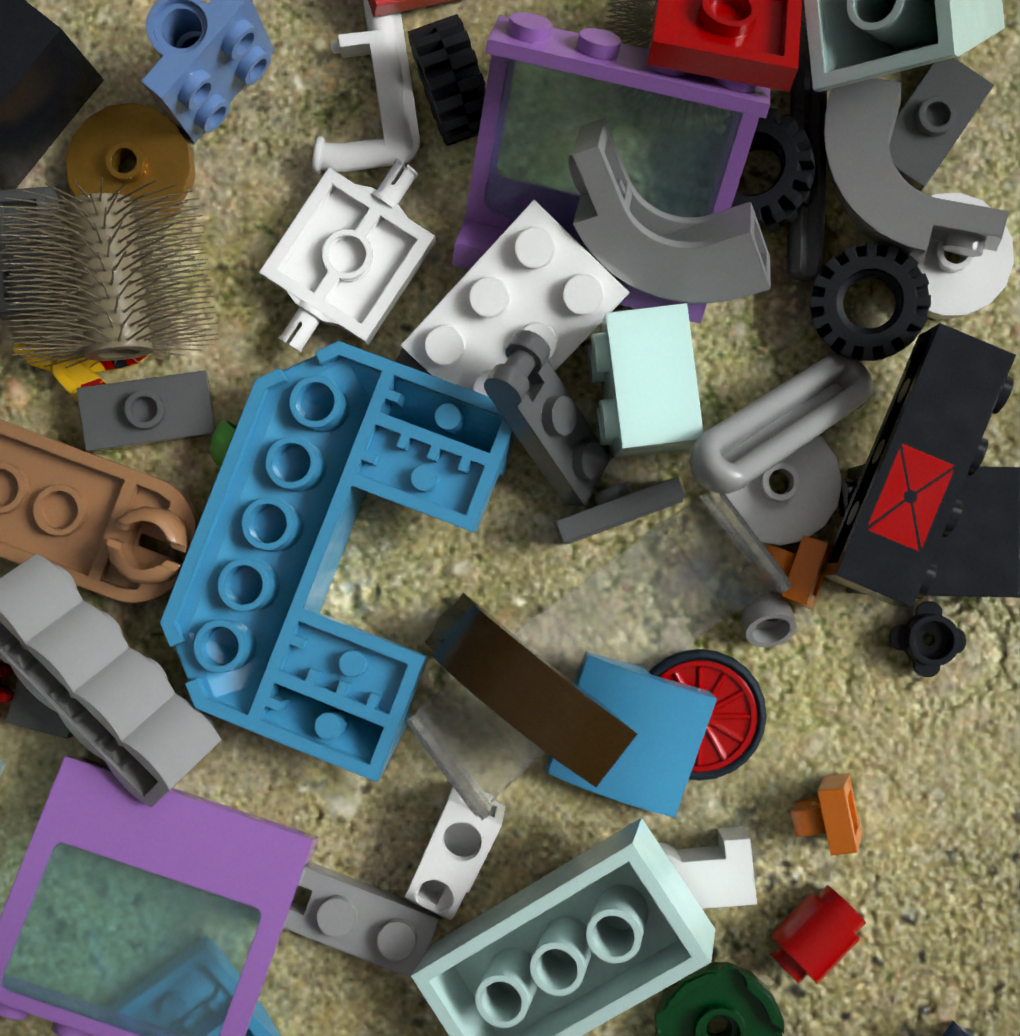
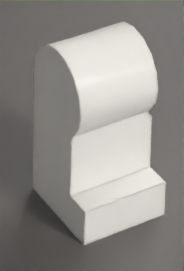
[404,781,505,921]
[659,826,757,909]

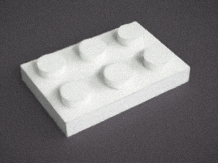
[400,200,630,396]

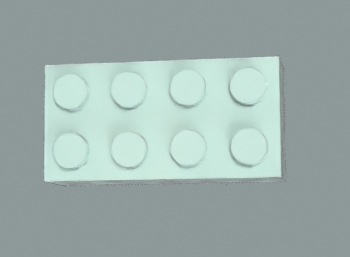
[411,817,716,1036]

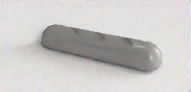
[690,353,874,494]

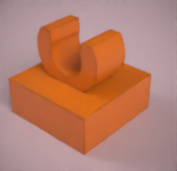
[759,535,831,610]
[790,773,862,856]

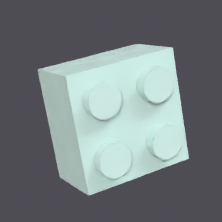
[587,303,703,460]

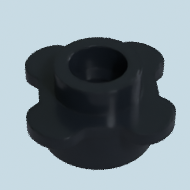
[889,601,966,677]

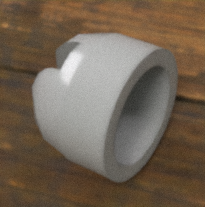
[742,591,797,647]

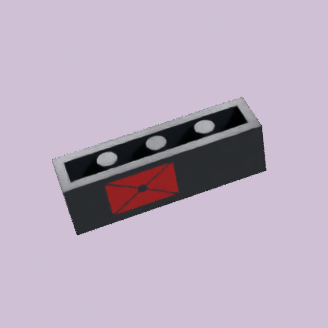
[820,323,1016,607]

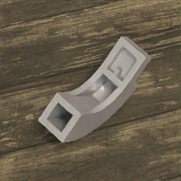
[824,78,1009,264]
[568,118,771,303]

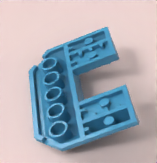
[160,341,515,782]

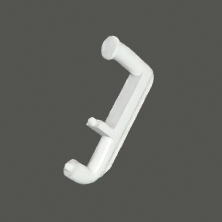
[312,0,420,175]

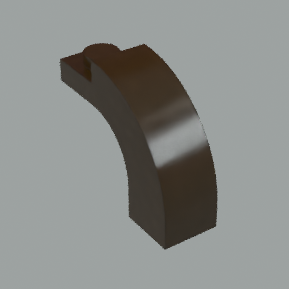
[425,593,637,787]

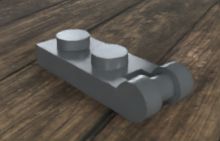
[484,330,611,506]

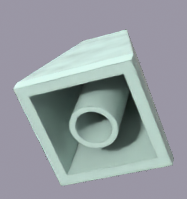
[804,0,1005,92]

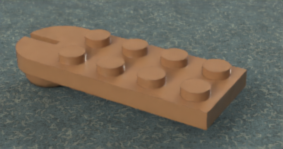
[0,419,200,603]

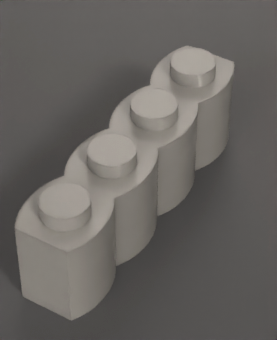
[0,554,221,807]

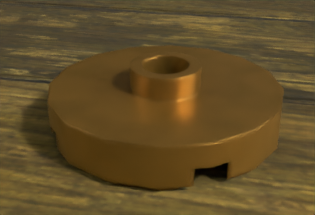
[65,103,196,230]

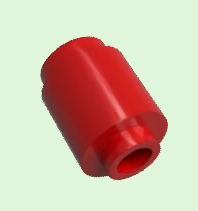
[769,885,866,985]

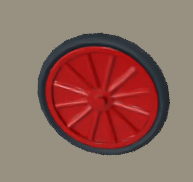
[649,649,767,781]

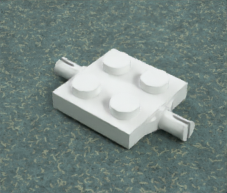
[259,159,436,353]

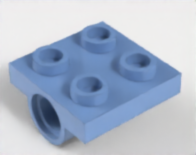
[141,0,275,143]

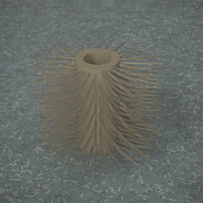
[0,177,219,368]

